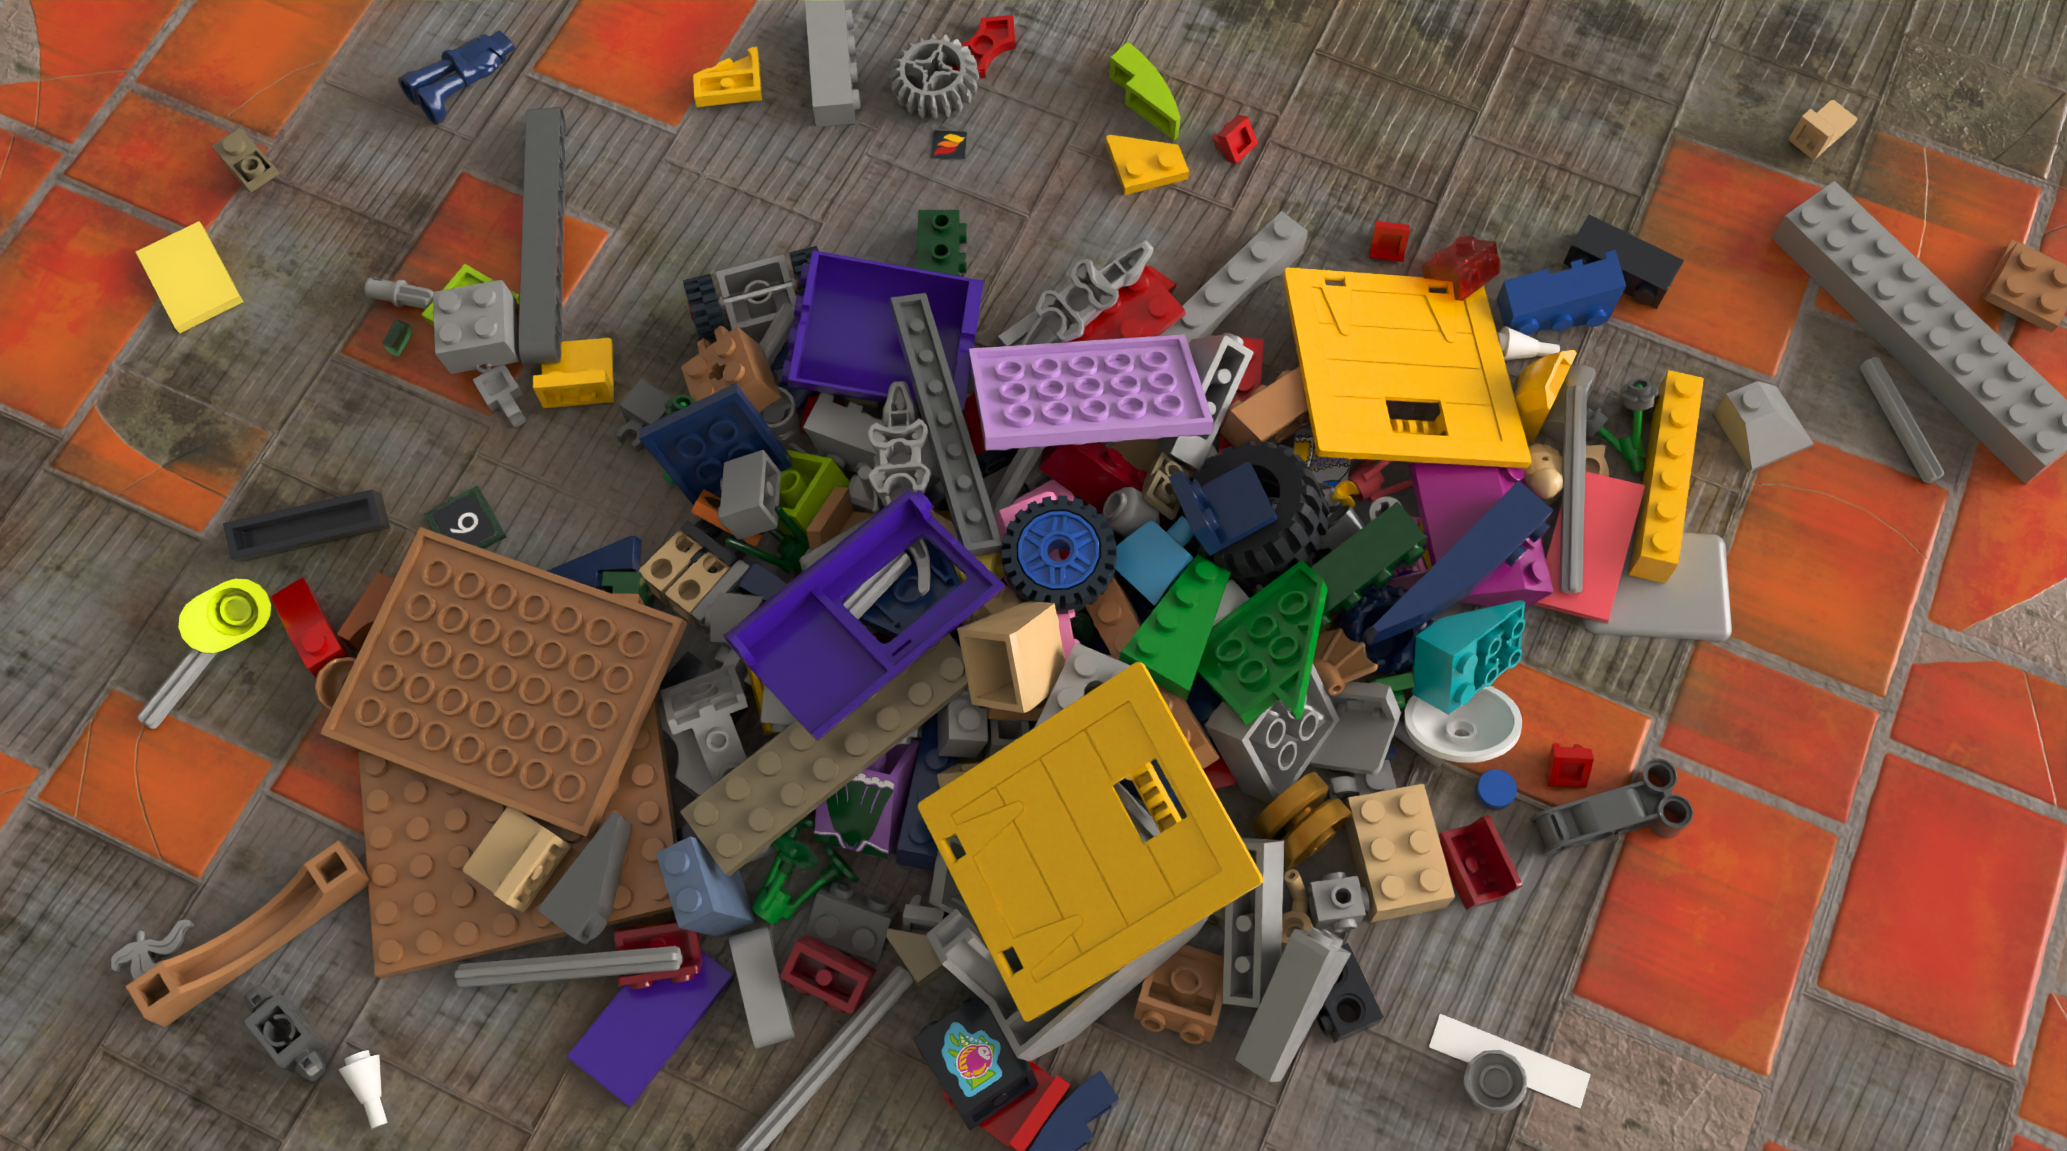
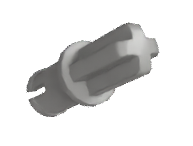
[365,276,433,309]

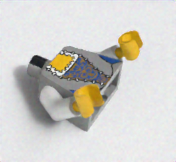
[1276,425,1359,508]

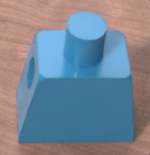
[1115,516,1194,607]

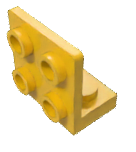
[533,338,614,408]

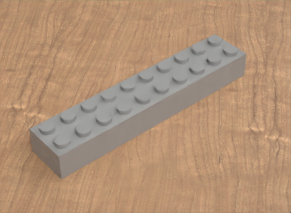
[1771,181,2067,485]

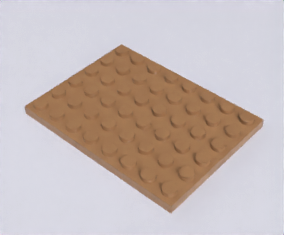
[320,527,688,839]
[358,694,678,979]

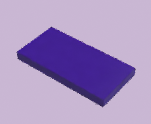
[567,950,734,1108]

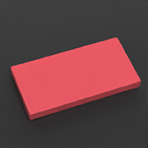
[1534,471,1645,624]

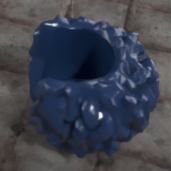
[1337,584,1435,674]

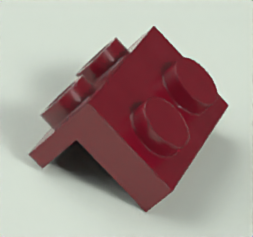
[1438,815,1522,910]
[614,920,703,989]

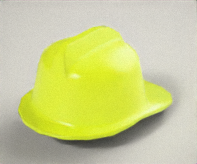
[178,578,271,653]

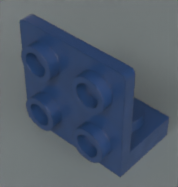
[1168,462,1277,556]

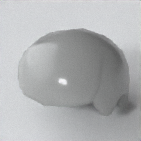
[1463,1050,1527,1113]

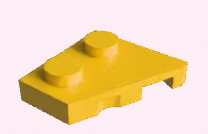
[693,47,762,107]
[1105,135,1189,195]

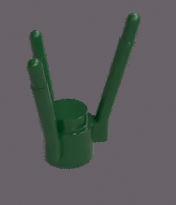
[725,506,810,574]

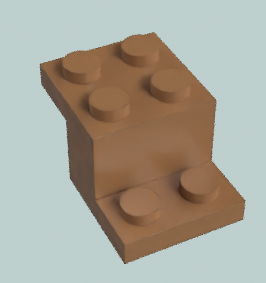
[1980,239,2067,333]

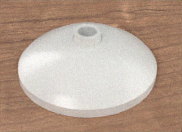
[1404,686,1522,763]

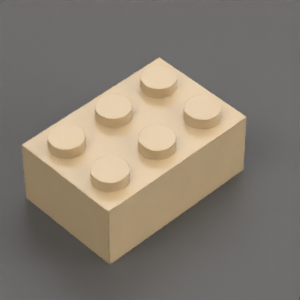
[1344,784,1455,923]

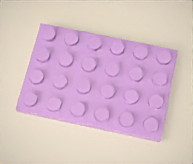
[969,334,1214,450]

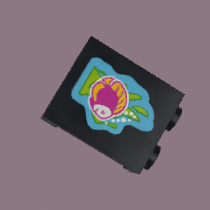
[913,996,1039,1131]

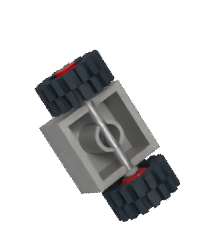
[683,245,819,344]

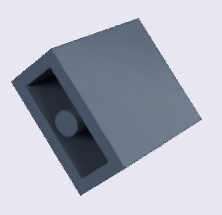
[656,836,756,938]

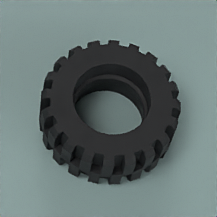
[1177,441,1329,589]

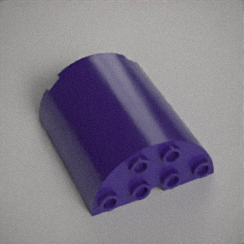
[782,250,984,414]

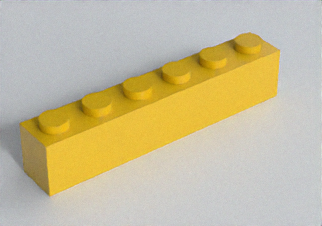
[1628,370,1704,584]

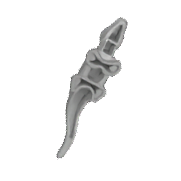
[1022,240,1154,345]
[868,381,931,596]

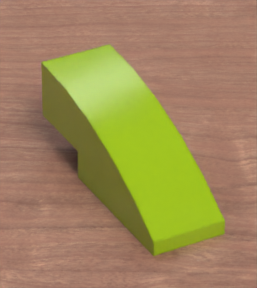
[1109,42,1181,141]

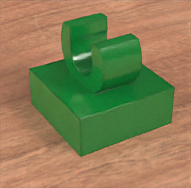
[1366,672,1415,709]

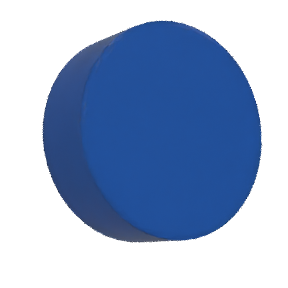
[1476,769,1517,810]

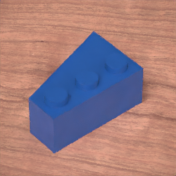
[1497,250,1626,335]

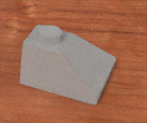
[1713,381,1814,472]

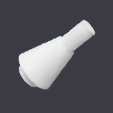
[1497,326,1560,361]
[339,1050,388,1129]

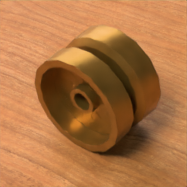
[1251,772,1352,870]

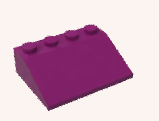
[1409,462,1554,608]

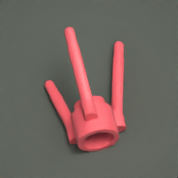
[1348,459,1413,503]

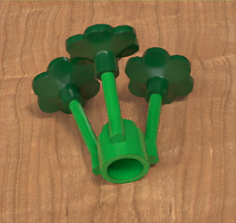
[751,818,860,925]

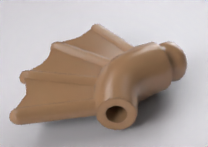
[1313,628,1378,696]

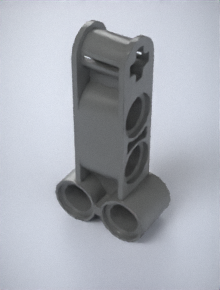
[1530,758,1694,856]

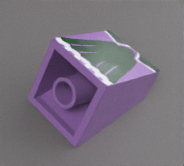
[814,739,920,859]

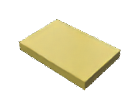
[136,221,244,334]

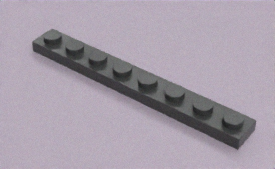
[889,293,1003,557]

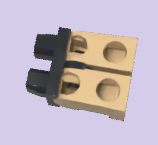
[639,519,747,628]

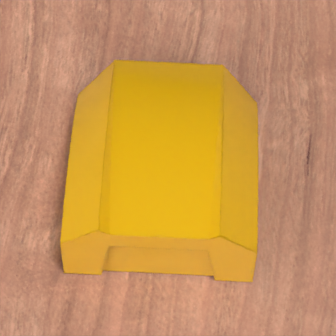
[1514,350,1577,443]

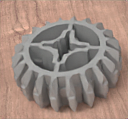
[890,34,979,120]

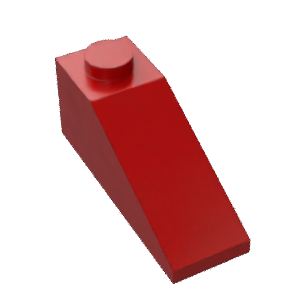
[270,577,351,678]

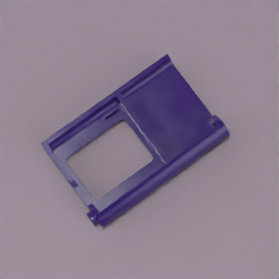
[723,489,1005,741]

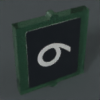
[424,486,507,549]

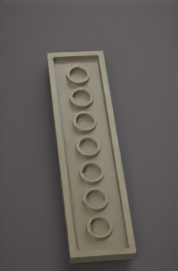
[680,634,969,876]

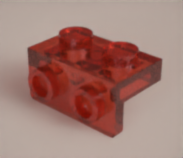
[1422,236,1500,301]

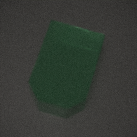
[382,320,412,357]

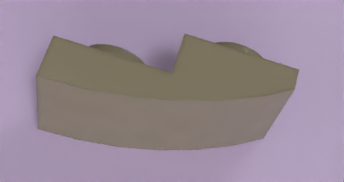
[1142,452,1190,520]

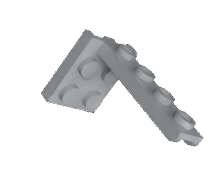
[661,664,776,863]

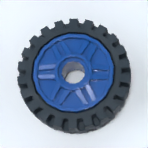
[1001,495,1117,614]

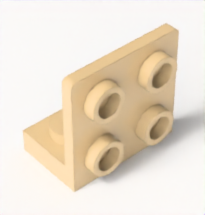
[463,807,572,913]

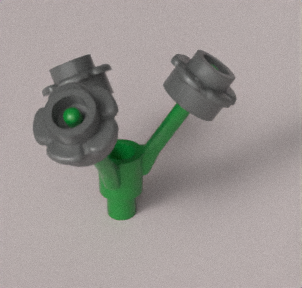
[1586,378,1659,473]

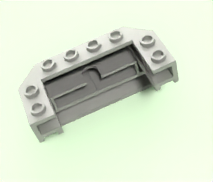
[926,782,1210,1061]

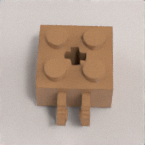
[681,325,781,413]

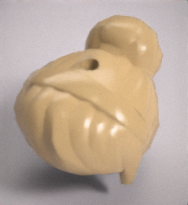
[1523,443,1563,506]

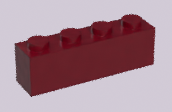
[1038,442,1178,532]

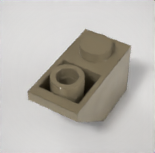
[212,127,280,193]

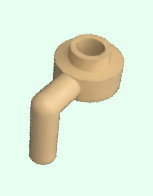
[1281,869,1314,951]

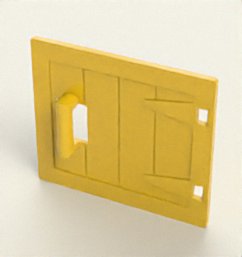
[1283,267,1532,468]
[918,662,1264,1022]

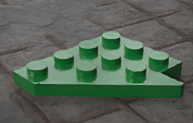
[1196,560,1328,725]

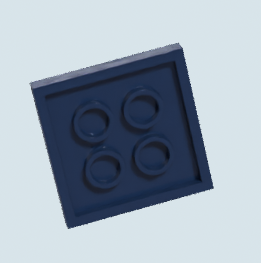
[639,383,793,506]

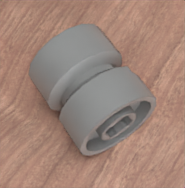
[759,387,801,448]

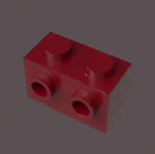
[779,934,877,1014]

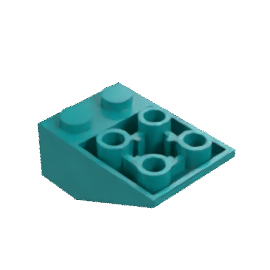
[1412,600,1525,715]

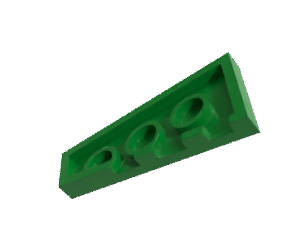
[1119,554,1231,701]

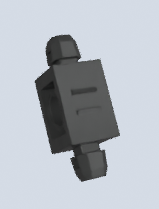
[244,985,326,1081]

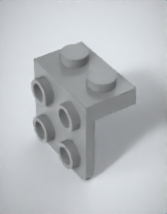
[1309,681,1401,775]

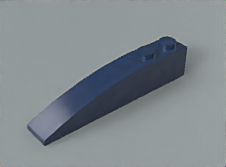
[1364,481,1554,646]

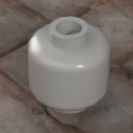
[1103,487,1160,538]

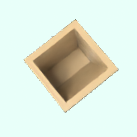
[957,601,1066,713]

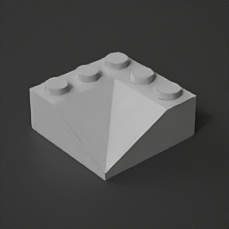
[1204,664,1340,804]

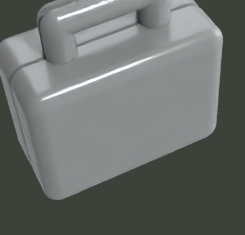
[1583,530,1732,641]

